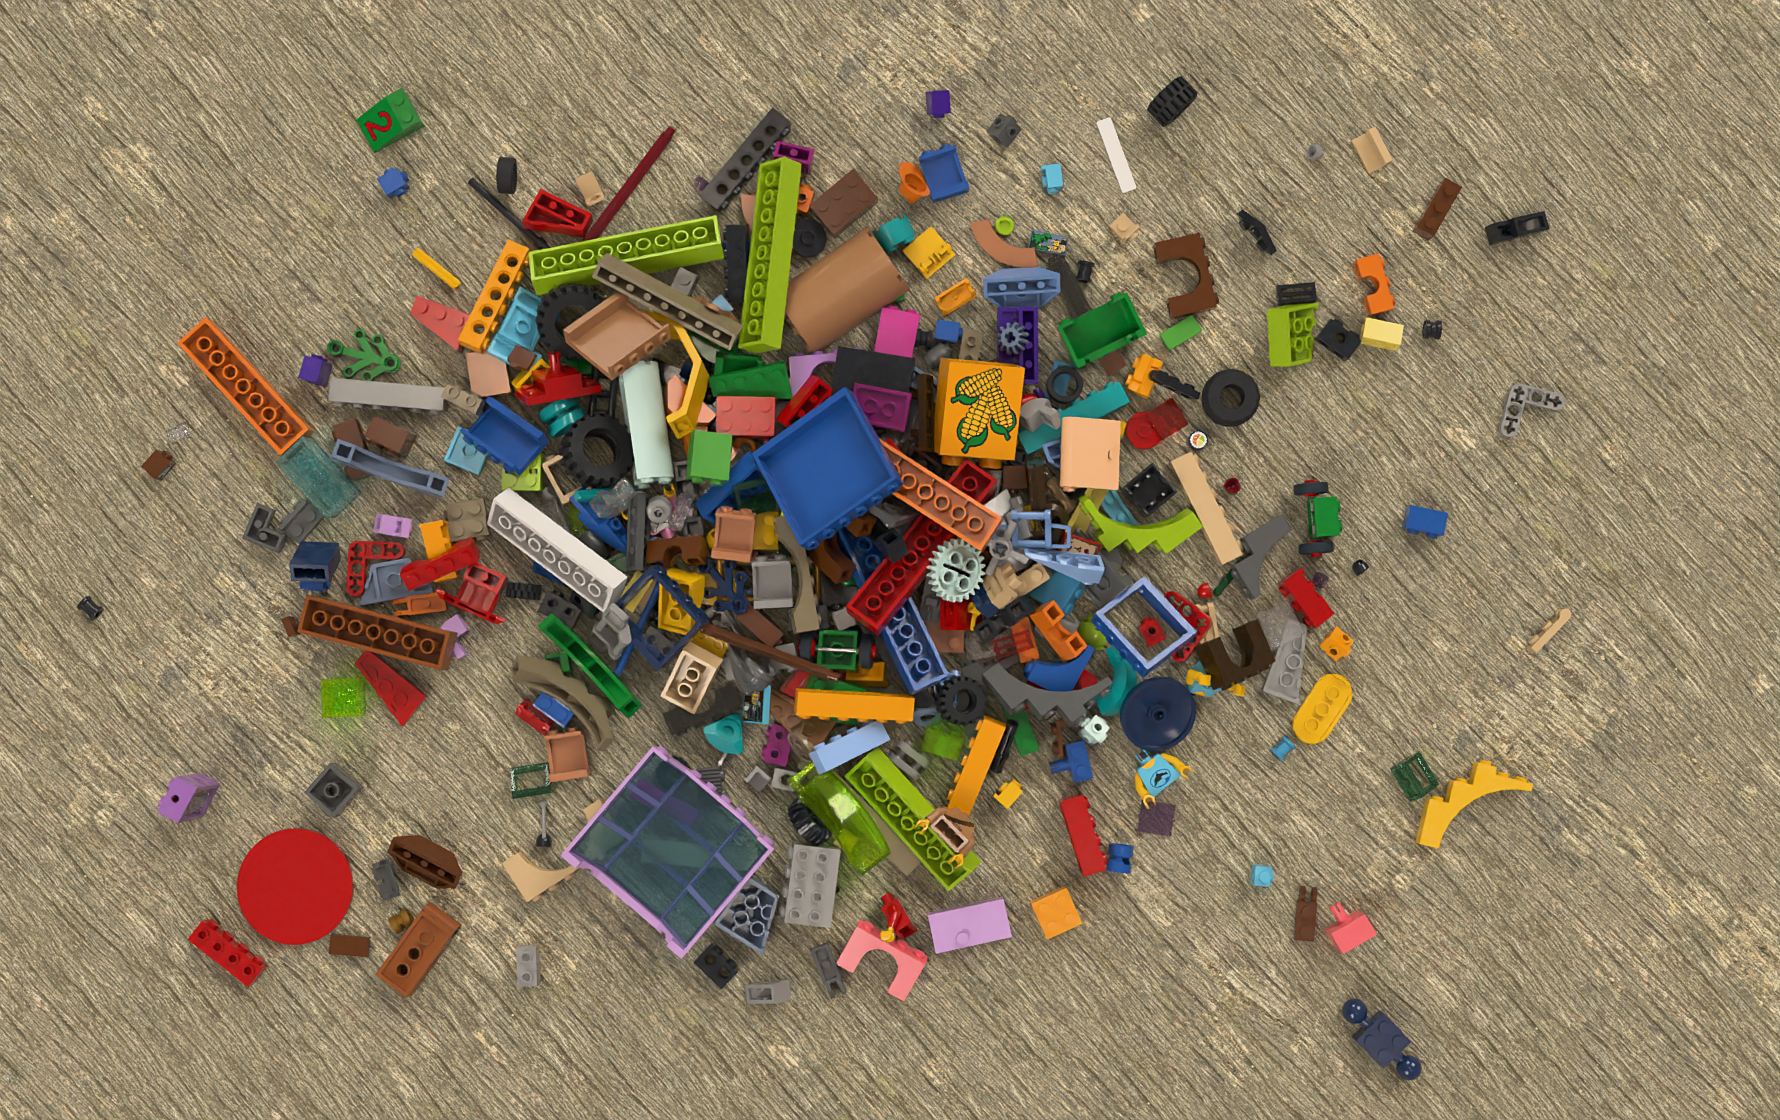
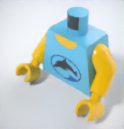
[1185,661,1245,697]
[1134,749,1194,809]

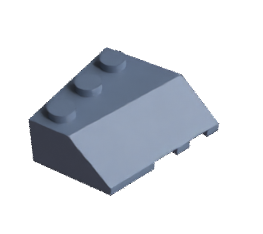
[714,871,779,955]

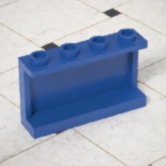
[460,396,549,476]

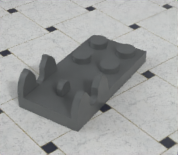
[1072,528,1132,609]

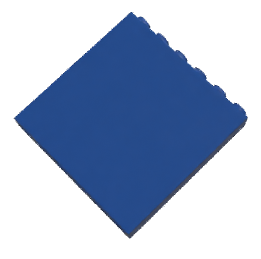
[752,387,904,551]

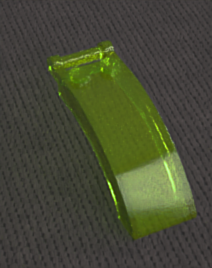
[787,760,891,876]

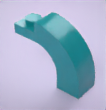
[1096,646,1137,717]

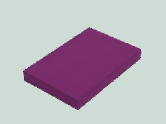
[853,383,912,432]

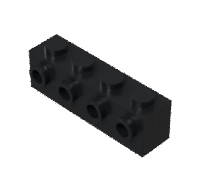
[723,224,750,303]

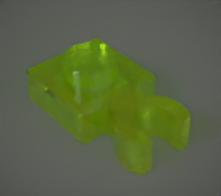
[568,504,585,537]

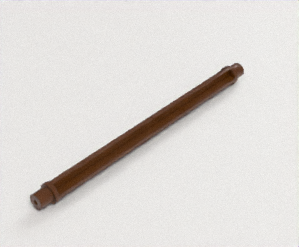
[694,623,840,682]

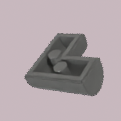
[242,503,287,553]

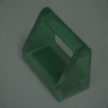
[732,477,777,514]
[1390,751,1439,802]
[510,762,554,799]

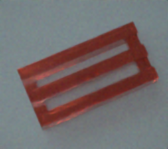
[991,630,1034,659]

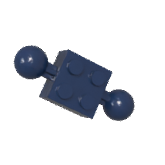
[1342,999,1422,1081]

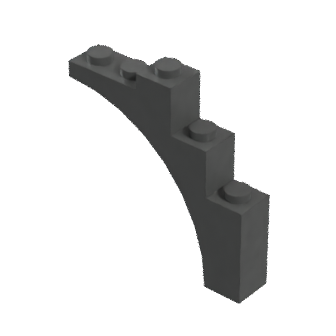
[982,663,1113,729]

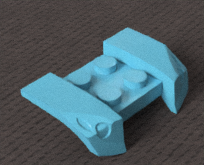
[486,287,560,367]

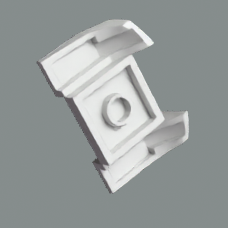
[984,489,1034,571]

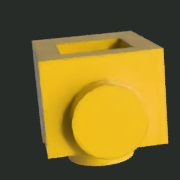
[993,778,1023,809]

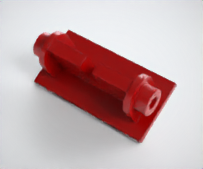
[514,698,555,736]

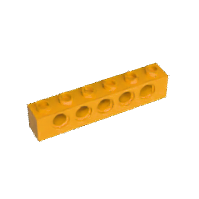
[458,239,530,354]

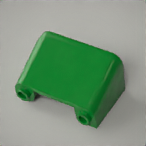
[1057,292,1147,370]

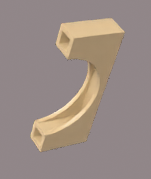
[502,798,625,902]

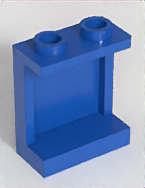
[919,144,969,203]

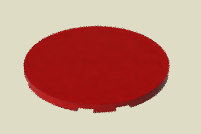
[237,828,354,945]

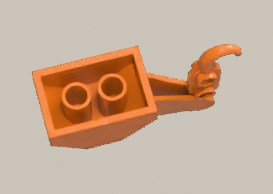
[662,375,756,483]

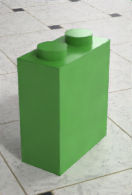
[686,430,732,486]

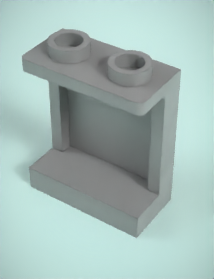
[751,555,793,609]

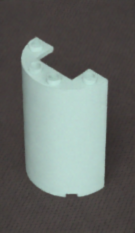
[619,361,674,489]

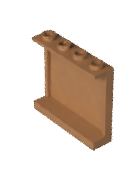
[563,291,671,380]

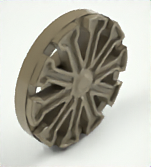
[788,730,814,763]

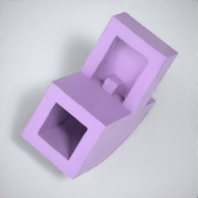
[373,514,412,538]
[441,614,471,659]

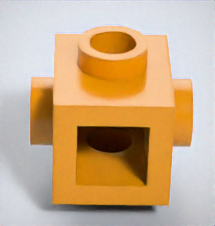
[1319,626,1354,661]

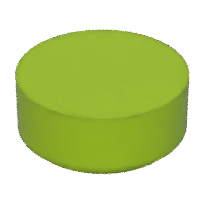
[995,216,1014,236]

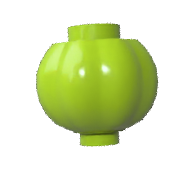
[1078,614,1113,650]

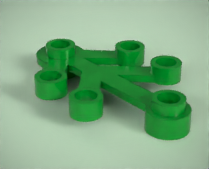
[327,329,401,381]

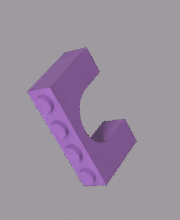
[789,348,861,397]

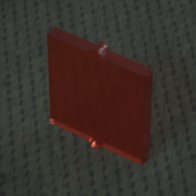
[1145,398,1188,440]

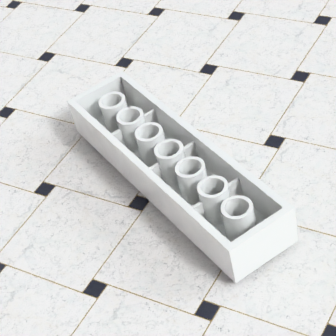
[487,488,628,612]

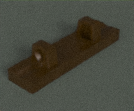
[910,374,934,453]

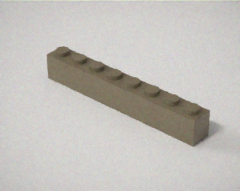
[592,253,744,350]
[797,760,921,876]

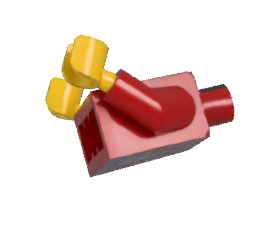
[881,893,918,942]

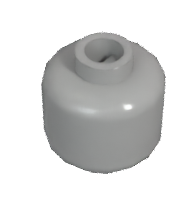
[646,495,672,523]

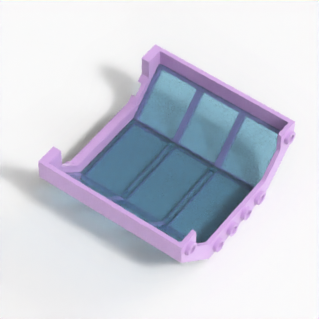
[560,745,775,959]

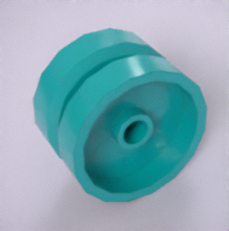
[538,397,587,439]

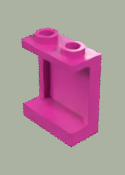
[874,305,920,358]

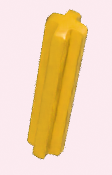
[412,248,461,290]

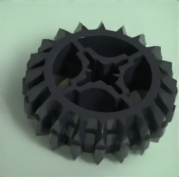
[788,795,834,846]

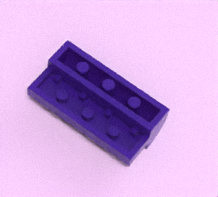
[997,307,1038,386]

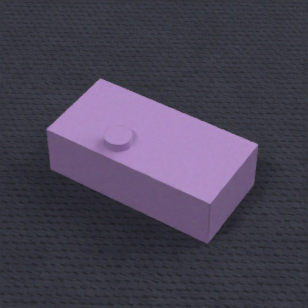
[927,897,1012,954]

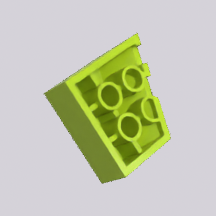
[1267,302,1319,367]

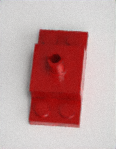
[515,352,602,406]

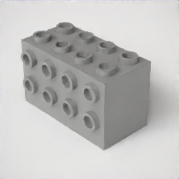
[779,841,841,928]

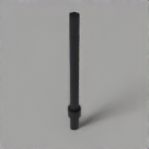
[468,178,551,250]

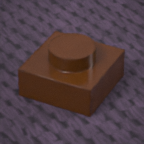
[281,616,300,637]

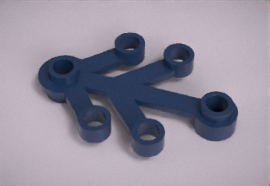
[698,558,749,615]

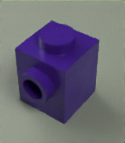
[925,90,951,118]

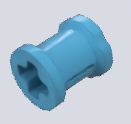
[1270,736,1296,761]

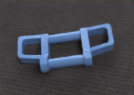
[993,510,1071,550]

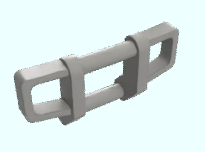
[587,603,631,660]

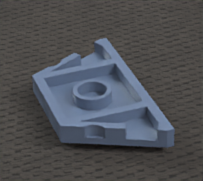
[360,558,435,606]

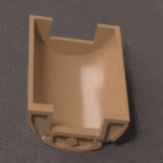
[784,227,910,353]

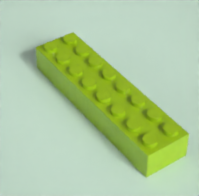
[845,746,982,892]

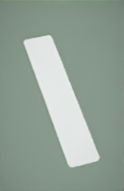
[1097,117,1136,193]

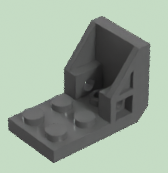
[868,494,921,537]

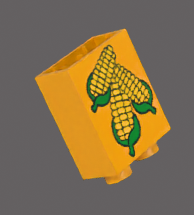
[934,358,1025,469]

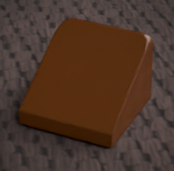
[508,345,537,371]
[1099,349,1126,376]

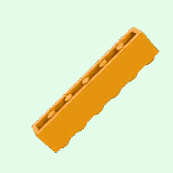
[794,688,915,724]
[943,715,1006,816]

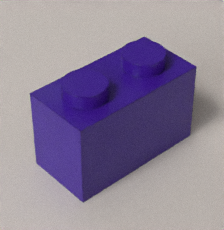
[298,354,333,387]

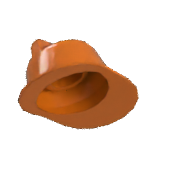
[899,162,930,204]

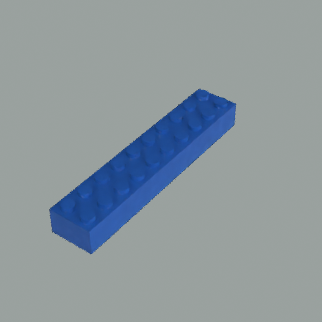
[837,527,949,696]

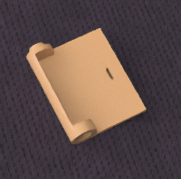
[1059,417,1121,492]

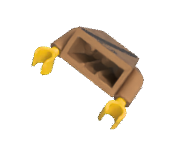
[914,807,975,869]

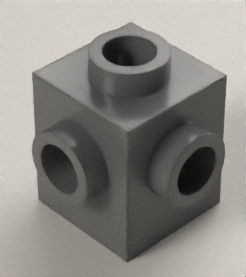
[986,114,1021,147]

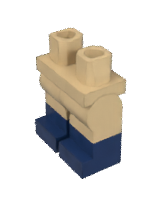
[970,562,1022,619]

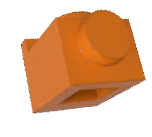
[797,184,815,216]

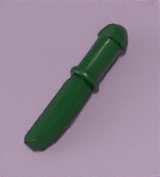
[1213,561,1240,596]

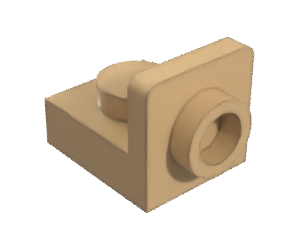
[1109,213,1140,243]

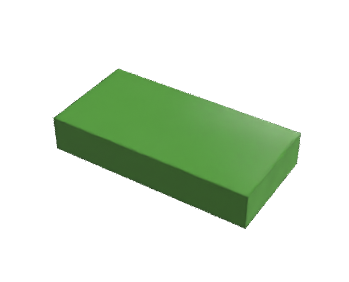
[1159,315,1202,351]

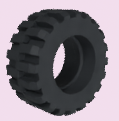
[536,283,604,360]
[559,413,634,489]

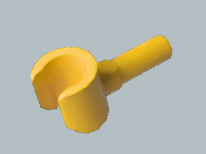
[968,602,981,631]

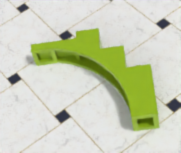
[1078,494,1203,554]

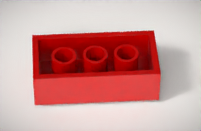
[1058,793,1108,877]

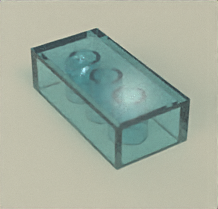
[276,436,362,519]

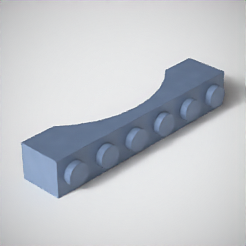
[330,439,450,499]

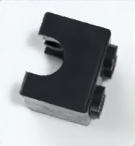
[1121,462,1178,518]

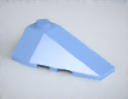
[1023,548,1105,585]

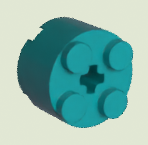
[872,214,916,254]

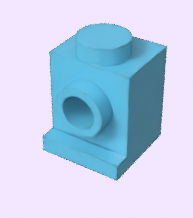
[1040,164,1063,194]
[1250,864,1274,887]

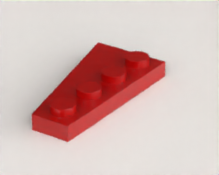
[354,650,428,727]

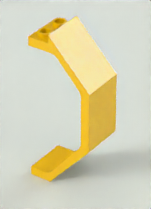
[641,309,709,439]

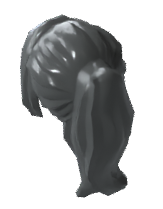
[727,643,775,696]

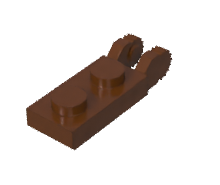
[1293,886,1318,942]

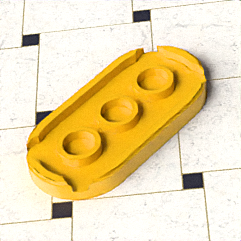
[1292,674,1352,744]

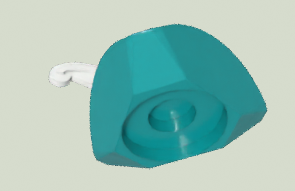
[703,712,743,766]

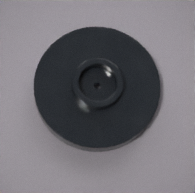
[792,219,827,258]

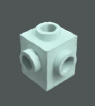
[1077,715,1110,746]

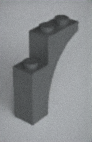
[1231,514,1292,600]

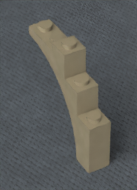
[510,655,613,752]

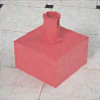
[1324,902,1377,954]

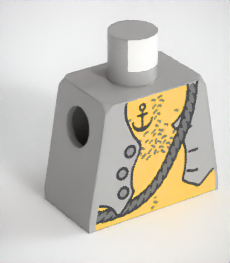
[1006,496,1043,540]

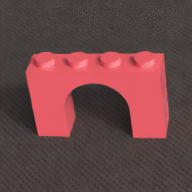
[836,919,928,1001]

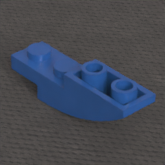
[569,486,627,554]

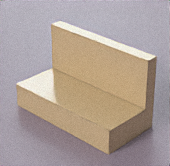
[1351,127,1393,175]

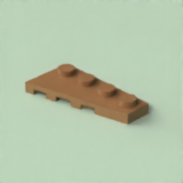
[769,688,836,750]

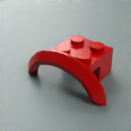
[435,562,509,624]

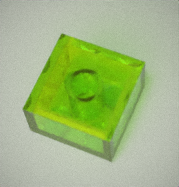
[321,677,366,718]
[920,724,964,761]

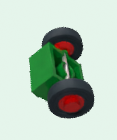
[1293,480,1342,557]
[798,630,877,673]

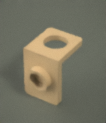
[575,171,605,207]

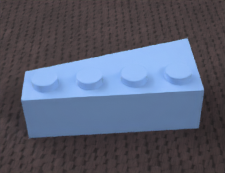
[809,719,890,774]

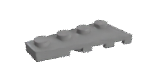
[1261,619,1307,705]

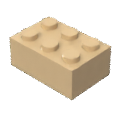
[661,642,724,714]

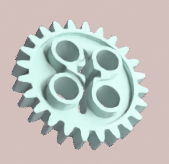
[926,538,986,602]

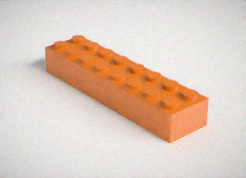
[177,317,315,457]
[880,439,1004,553]

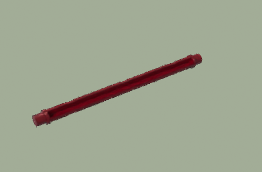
[582,126,676,241]

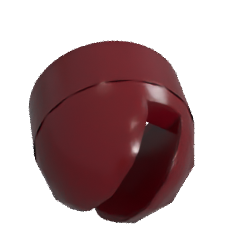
[1224,478,1241,495]

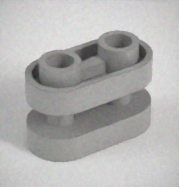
[887,739,931,781]

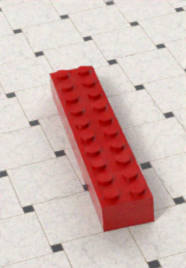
[846,458,997,636]

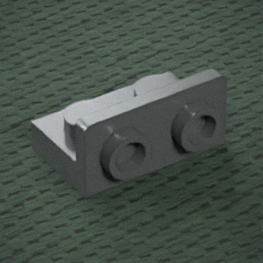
[279,500,325,544]

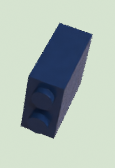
[289,541,341,583]

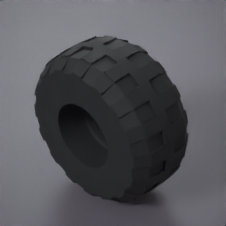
[1201,369,1260,427]

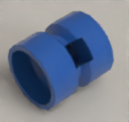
[1106,843,1134,874]

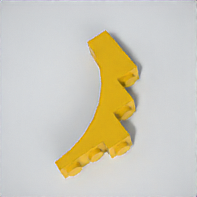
[1415,759,1533,848]

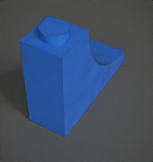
[1023,642,1095,692]

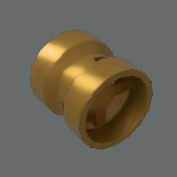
[388,907,415,934]

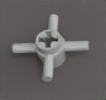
[985,520,1029,576]

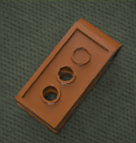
[375,902,462,997]

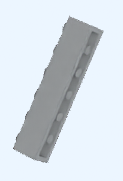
[328,378,448,415]

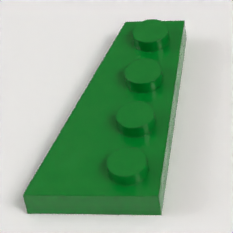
[709,361,793,399]

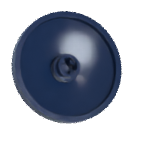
[1120,677,1196,751]

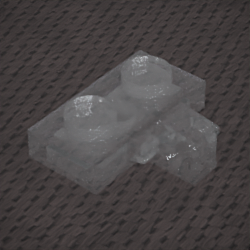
[667,492,694,531]

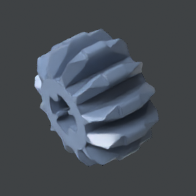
[996,322,1029,355]

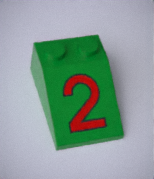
[356,88,425,153]

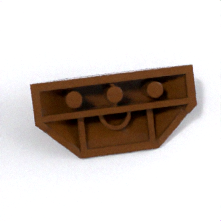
[387,835,462,889]

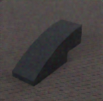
[1485,211,1550,245]

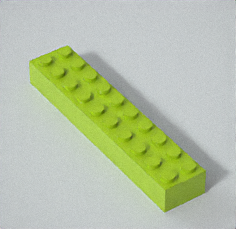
[738,157,802,354]
[528,215,724,295]

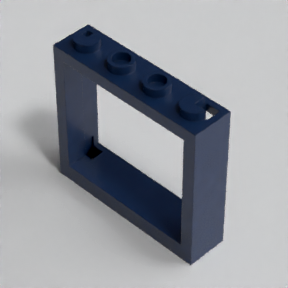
[615,564,710,671]

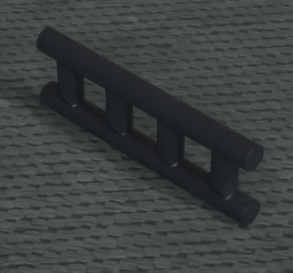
[588,366,619,419]

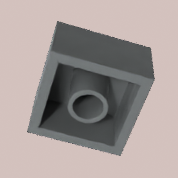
[304,762,364,818]

